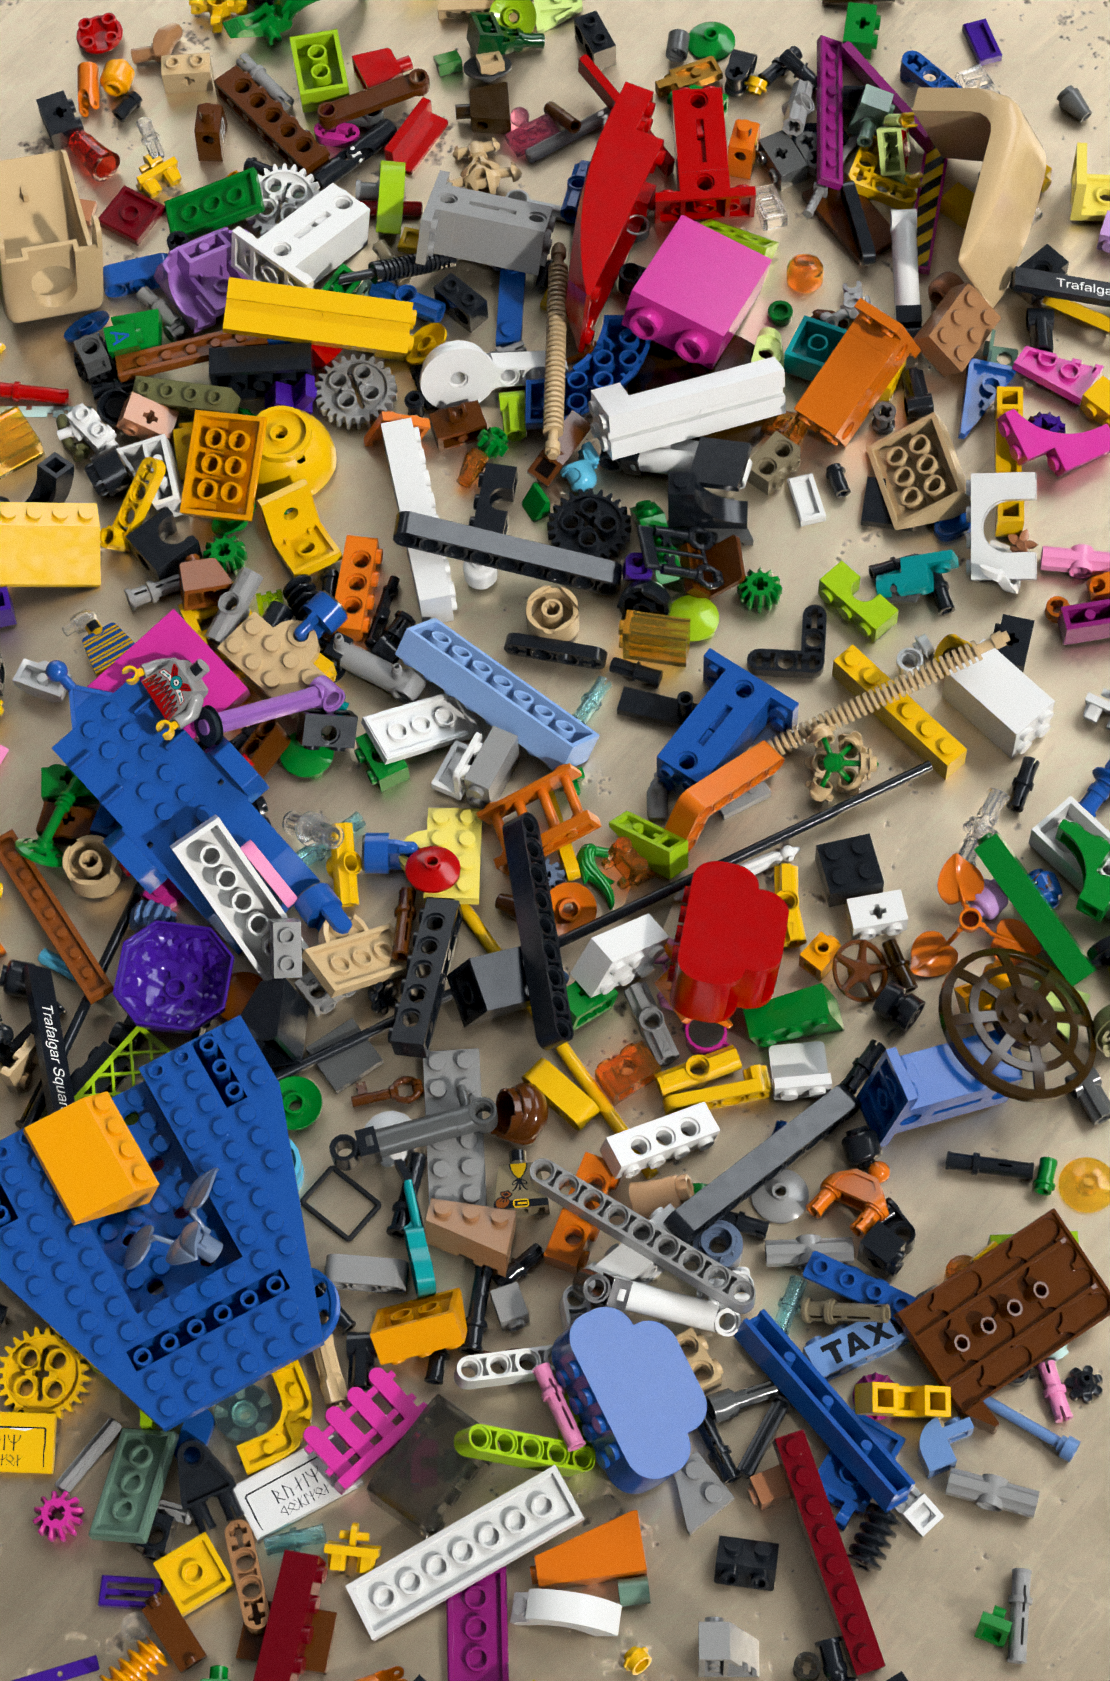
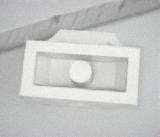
[13,658,73,702]

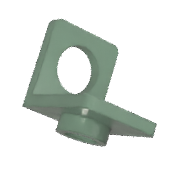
[983,329,1018,367]

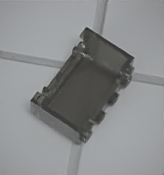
[367,1394,499,1540]

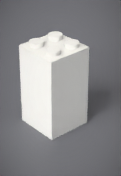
[942,639,1055,759]

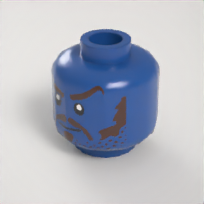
[1029,869,1063,909]

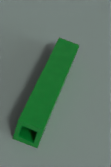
[974,832,1097,987]

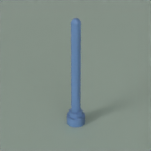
[983,1396,1081,1462]

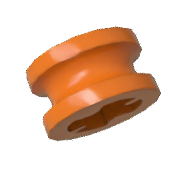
[1045,596,1070,623]

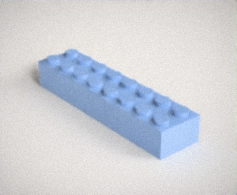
[395,618,600,771]

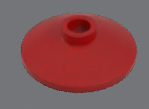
[405,846,460,893]

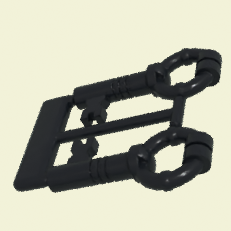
[637,525,724,590]

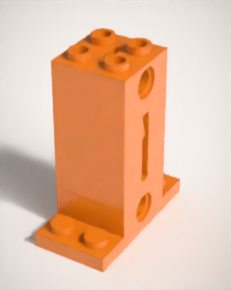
[794,298,921,447]

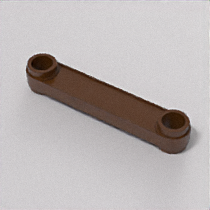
[317,68,430,130]

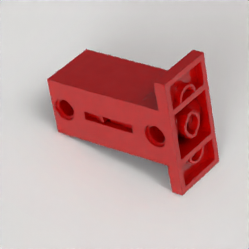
[654,86,756,224]

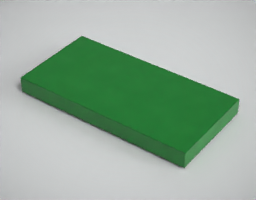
[164,167,265,240]

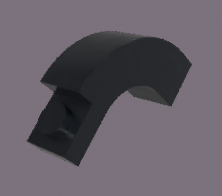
[25,452,74,503]

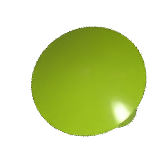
[667,595,719,642]

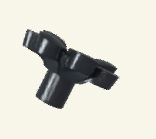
[367,979,399,1015]
[1064,1365,1103,1404]

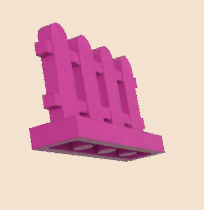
[303,1367,432,1495]

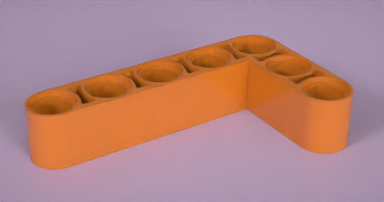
[664,740,785,852]

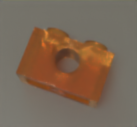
[595,1040,661,1106]

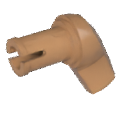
[131,23,183,64]

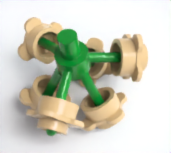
[804,723,879,801]

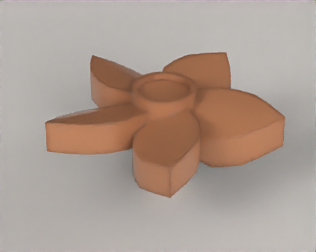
[1008,529,1038,552]

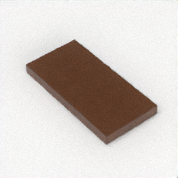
[802,171,892,266]

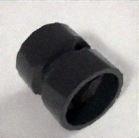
[872,980,926,1032]

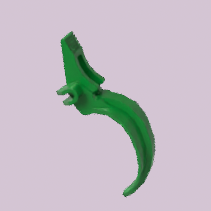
[222,0,320,46]

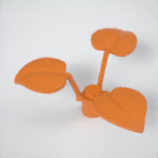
[910,853,1041,977]

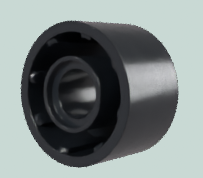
[84,446,132,497]

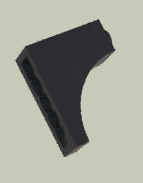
[668,472,748,529]

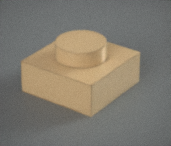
[476,51,505,75]

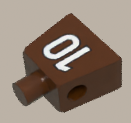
[194,103,228,162]

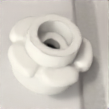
[912,634,935,659]

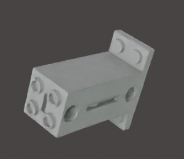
[415,170,556,275]

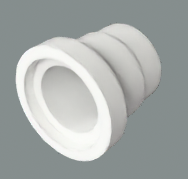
[896,648,924,678]

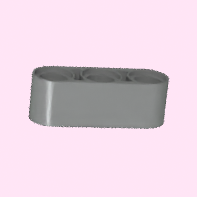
[323,1254,410,1294]

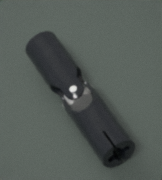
[311,118,397,191]

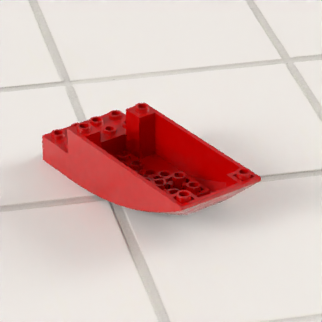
[565,82,666,353]

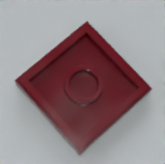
[98,185,166,246]

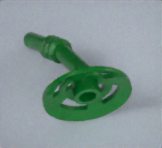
[14,774,82,867]

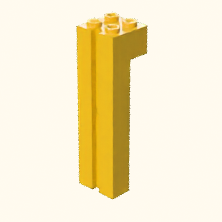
[222,277,417,361]

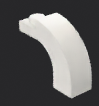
[510,1589,622,1636]

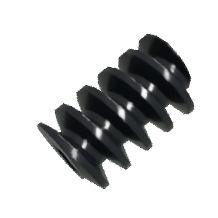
[282,574,318,621]
[847,1503,902,1572]

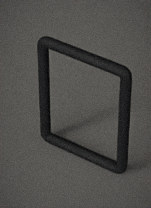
[300,1165,381,1241]

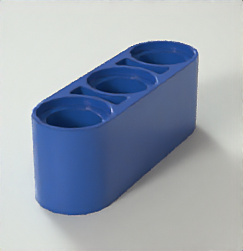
[103,253,168,298]

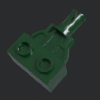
[466,12,545,60]

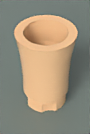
[629,1174,695,1219]

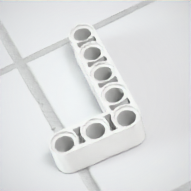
[454,1285,591,1390]

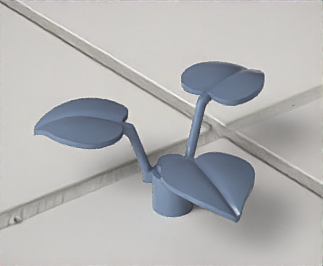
[123,1167,223,1270]

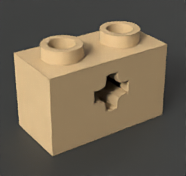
[161,52,214,94]

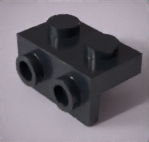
[714,1535,779,1591]

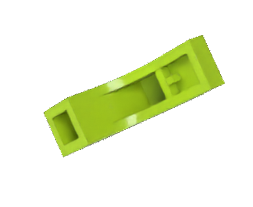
[376,160,405,234]

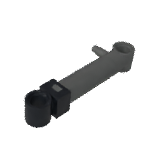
[329,1084,498,1171]

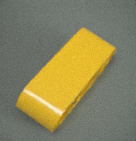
[521,1057,600,1131]

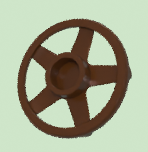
[832,939,889,1002]

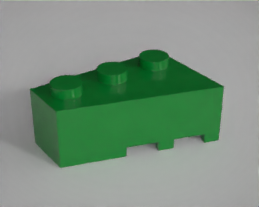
[743,983,845,1047]

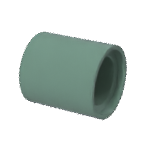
[617,1576,651,1607]

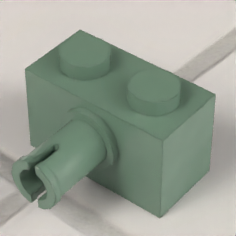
[847,84,895,148]

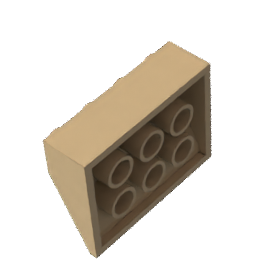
[866,412,971,531]

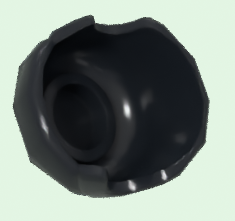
[97,389,130,427]

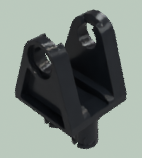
[177,1438,244,1534]

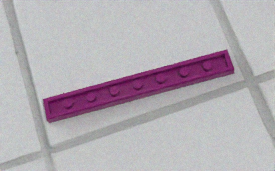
[817,35,843,191]

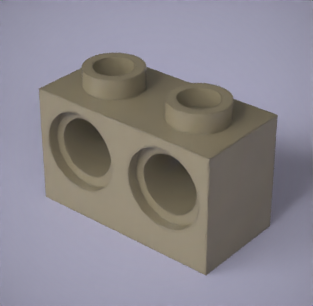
[747,431,801,495]

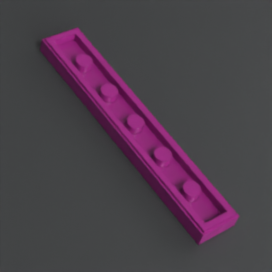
[841,41,934,153]

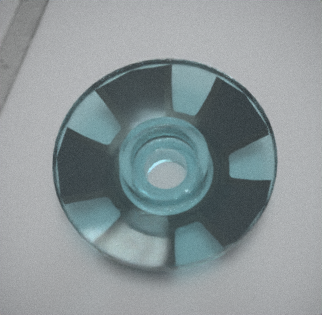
[214,1384,273,1441]

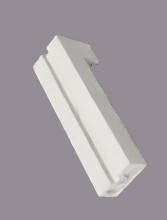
[588,357,786,460]

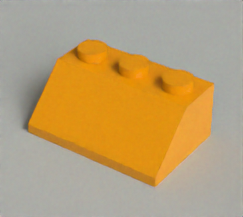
[370,1287,467,1365]

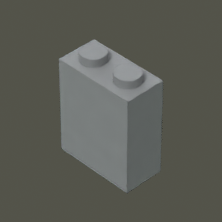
[464,726,520,810]

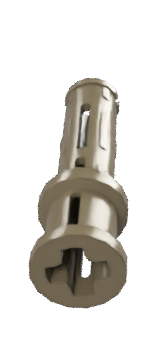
[801,1297,891,1325]

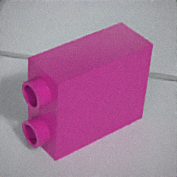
[621,215,772,370]
[87,608,251,744]

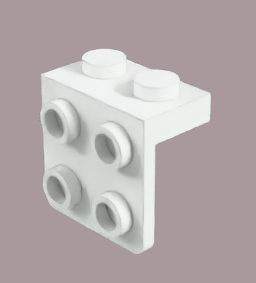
[431,732,483,801]
[768,1041,832,1101]

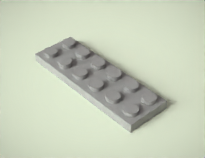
[423,1048,487,1206]

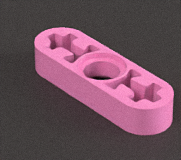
[240,840,298,908]

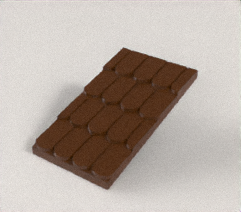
[893,1208,1110,1416]

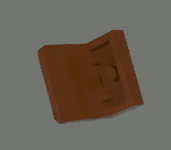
[679,535,745,600]

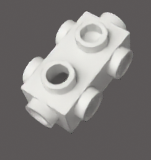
[57,403,119,454]

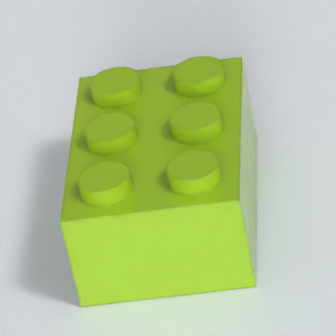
[289,29,350,113]

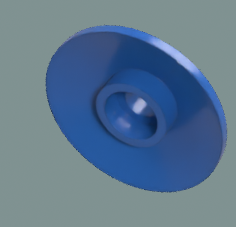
[64,311,110,342]

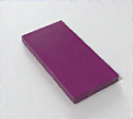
[446,1566,509,1681]

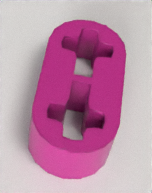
[314,123,360,148]

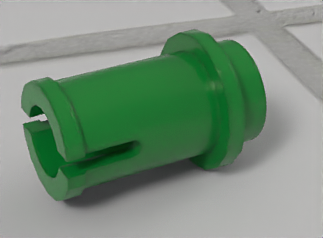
[1032,1157,1058,1196]

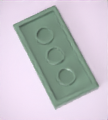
[88,1428,179,1544]

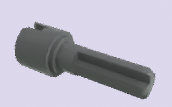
[706,1380,783,1423]

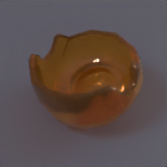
[787,253,824,293]

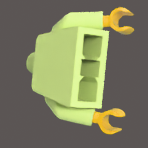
[876,112,924,190]

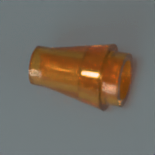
[456,448,489,488]

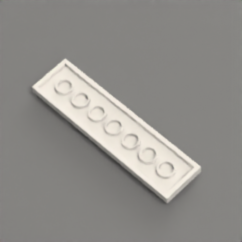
[345,1465,585,1641]

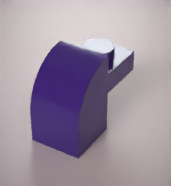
[265,374,317,414]

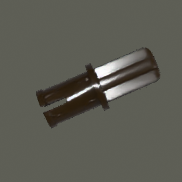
[882,938,918,993]

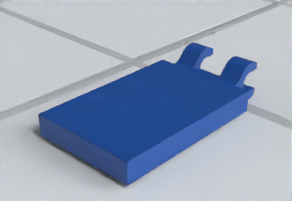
[818,1409,906,1531]

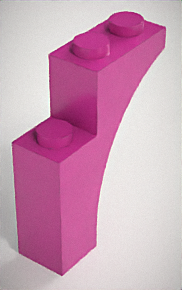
[996,409,1110,477]

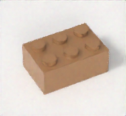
[913,282,1001,377]

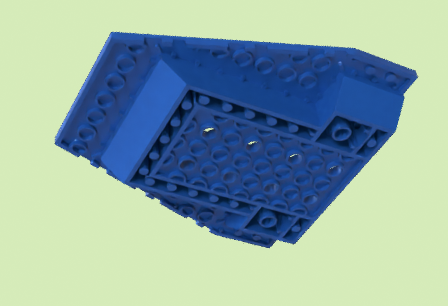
[0,1015,325,1432]

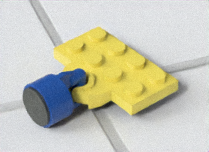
[362,808,482,905]

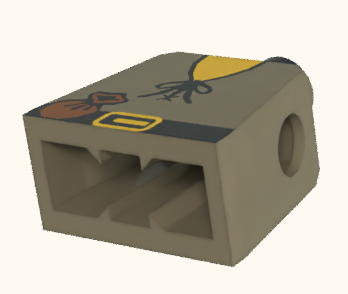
[494,1149,550,1217]

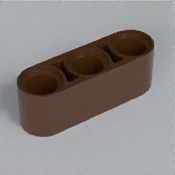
[238,719,291,779]

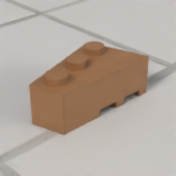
[425,1198,516,1277]

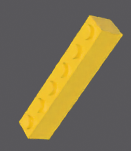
[832,644,967,780]

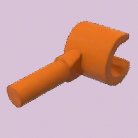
[566,340,596,365]

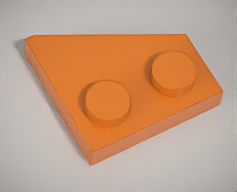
[364,411,431,447]

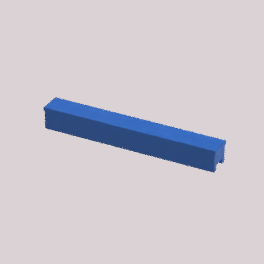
[734,1309,915,1513]

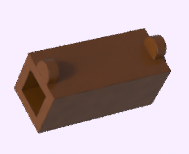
[142,1592,207,1674]

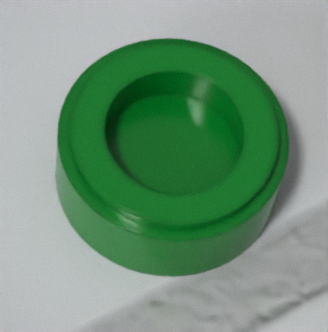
[768,300,793,327]

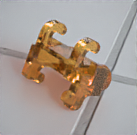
[601,837,655,890]

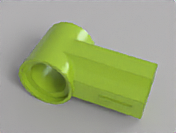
[499,390,526,442]

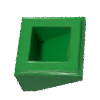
[433,50,463,77]
[522,482,550,522]

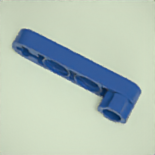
[900,50,962,88]

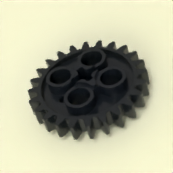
[547,488,632,560]

